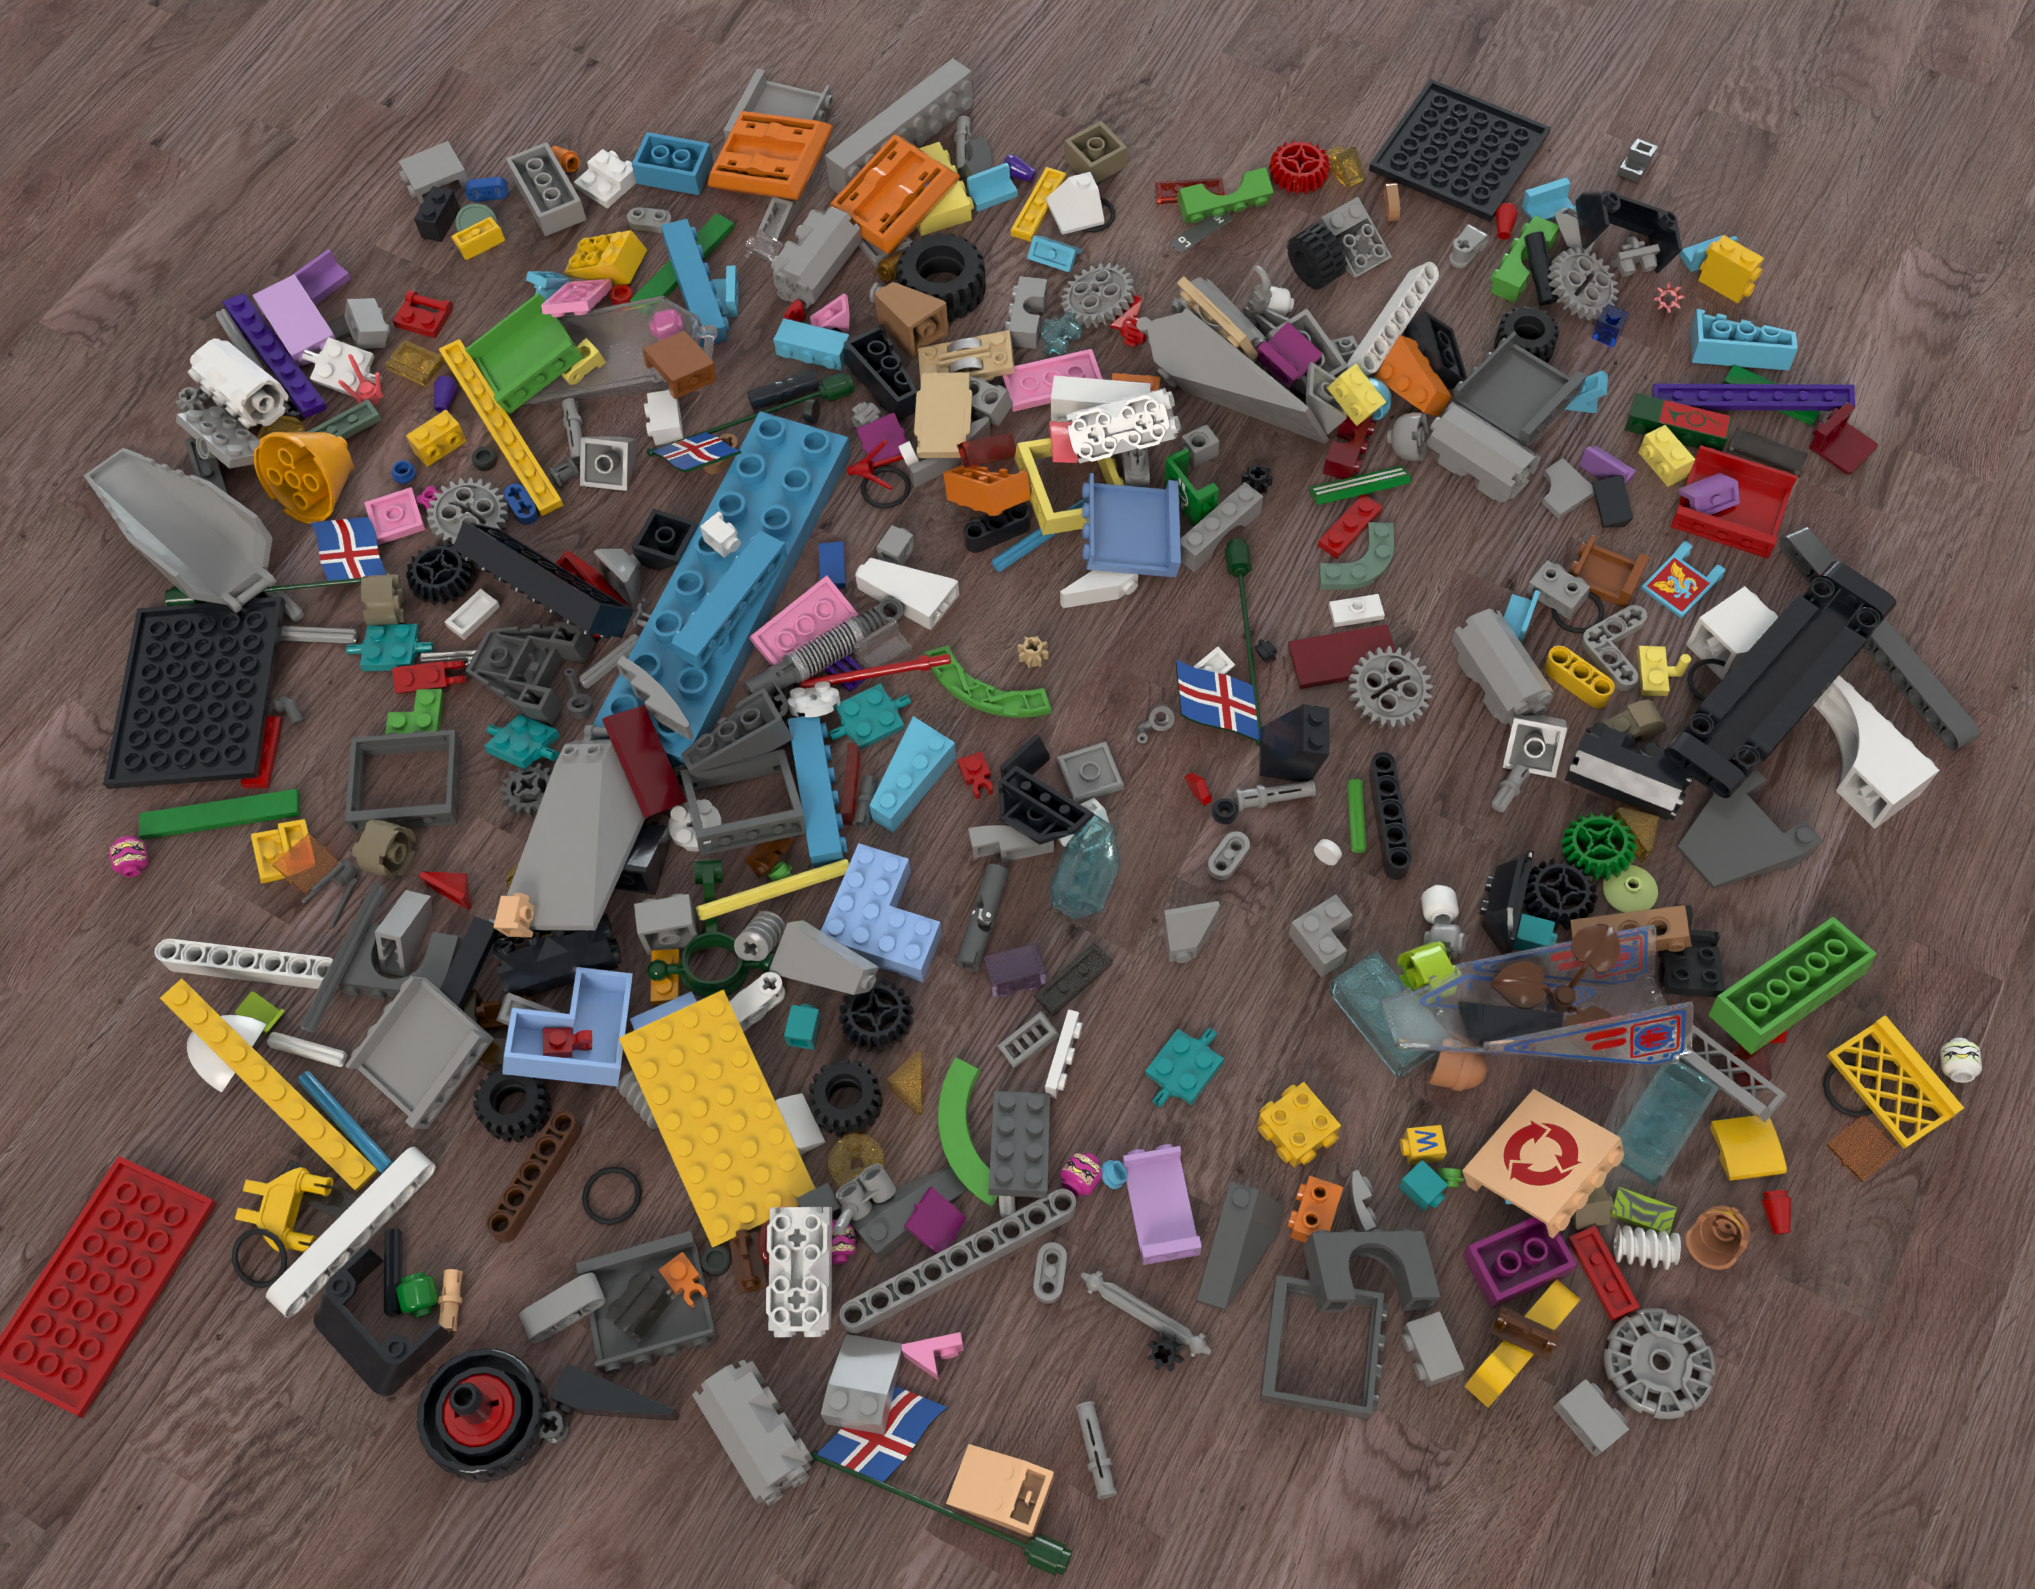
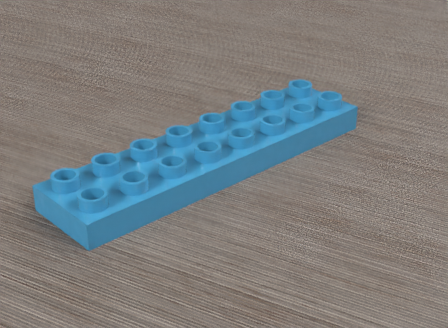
[593,411,851,770]

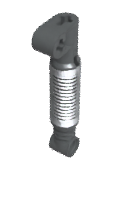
[743,597,903,720]

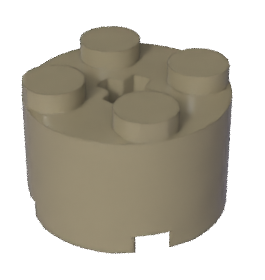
[361,574,405,626]
[352,819,416,880]

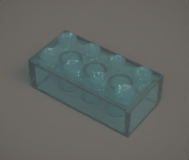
[1329,951,1447,1079]
[1616,1055,1720,1187]

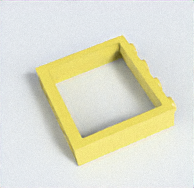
[1014,438,1124,535]

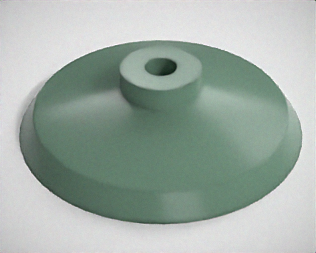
[456,203,497,232]

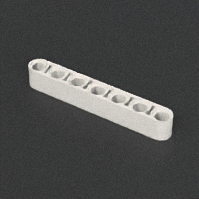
[1347,262,1439,376]
[155,939,339,989]
[266,1147,436,1318]

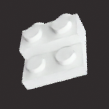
[574,149,636,209]

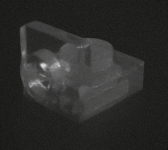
[744,229,783,264]

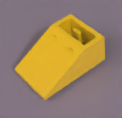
[564,230,647,286]

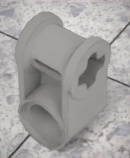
[1449,224,1489,268]

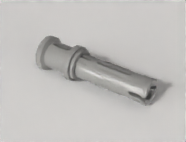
[1233,780,1316,812]

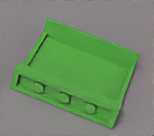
[465,292,584,415]

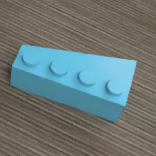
[1690,309,1798,370]
[869,716,957,833]

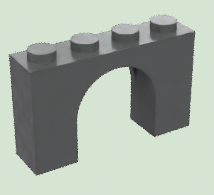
[339,924,462,1001]
[1303,1228,1440,1313]

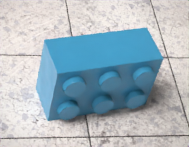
[632,132,714,195]

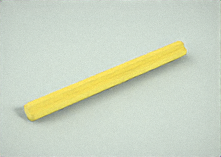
[696,859,849,920]

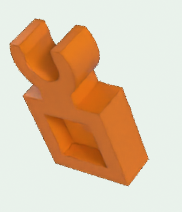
[659,1252,708,1308]

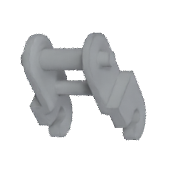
[632,598,651,628]

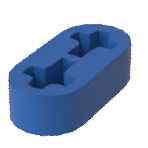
[466,177,508,202]
[504,484,539,525]

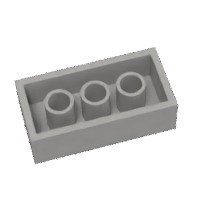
[506,142,587,236]

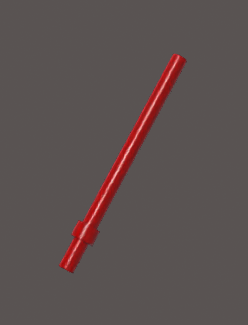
[800,654,951,689]

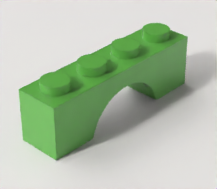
[1176,167,1274,223]
[1490,215,1560,303]

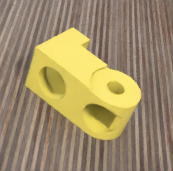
[561,338,606,385]

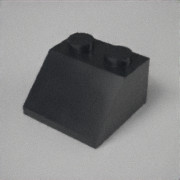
[632,508,699,571]

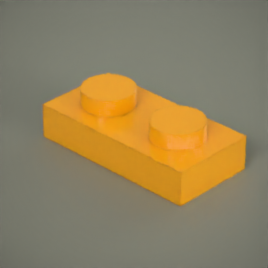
[650,949,681,1005]

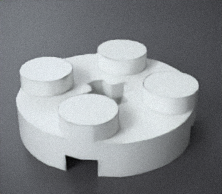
[788,682,841,717]
[668,799,722,852]

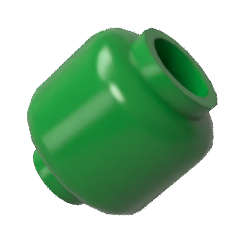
[396,1272,439,1318]

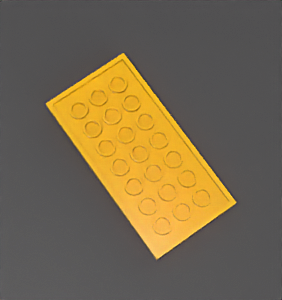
[619,990,815,1248]

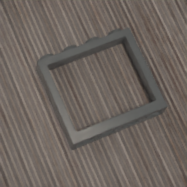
[345,729,462,833]
[680,749,806,856]
[1259,1275,1388,1420]

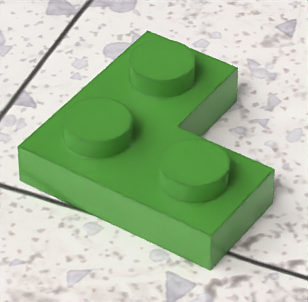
[385,689,445,735]

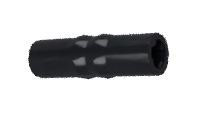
[1524,231,1559,306]
[747,370,820,411]

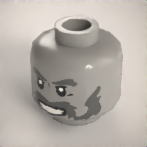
[1424,923,1466,960]

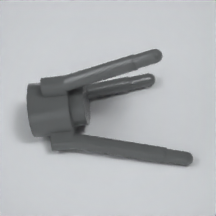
[301,859,359,928]

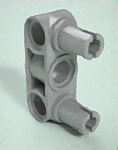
[1122,447,1150,488]

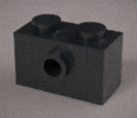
[414,186,460,242]

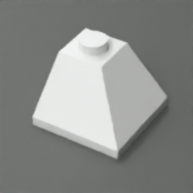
[1046,172,1105,235]

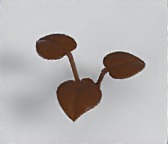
[1491,925,1620,1058]

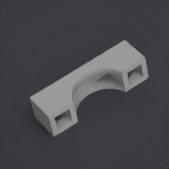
[1180,482,1263,572]

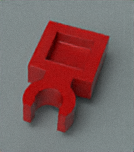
[957,751,993,799]

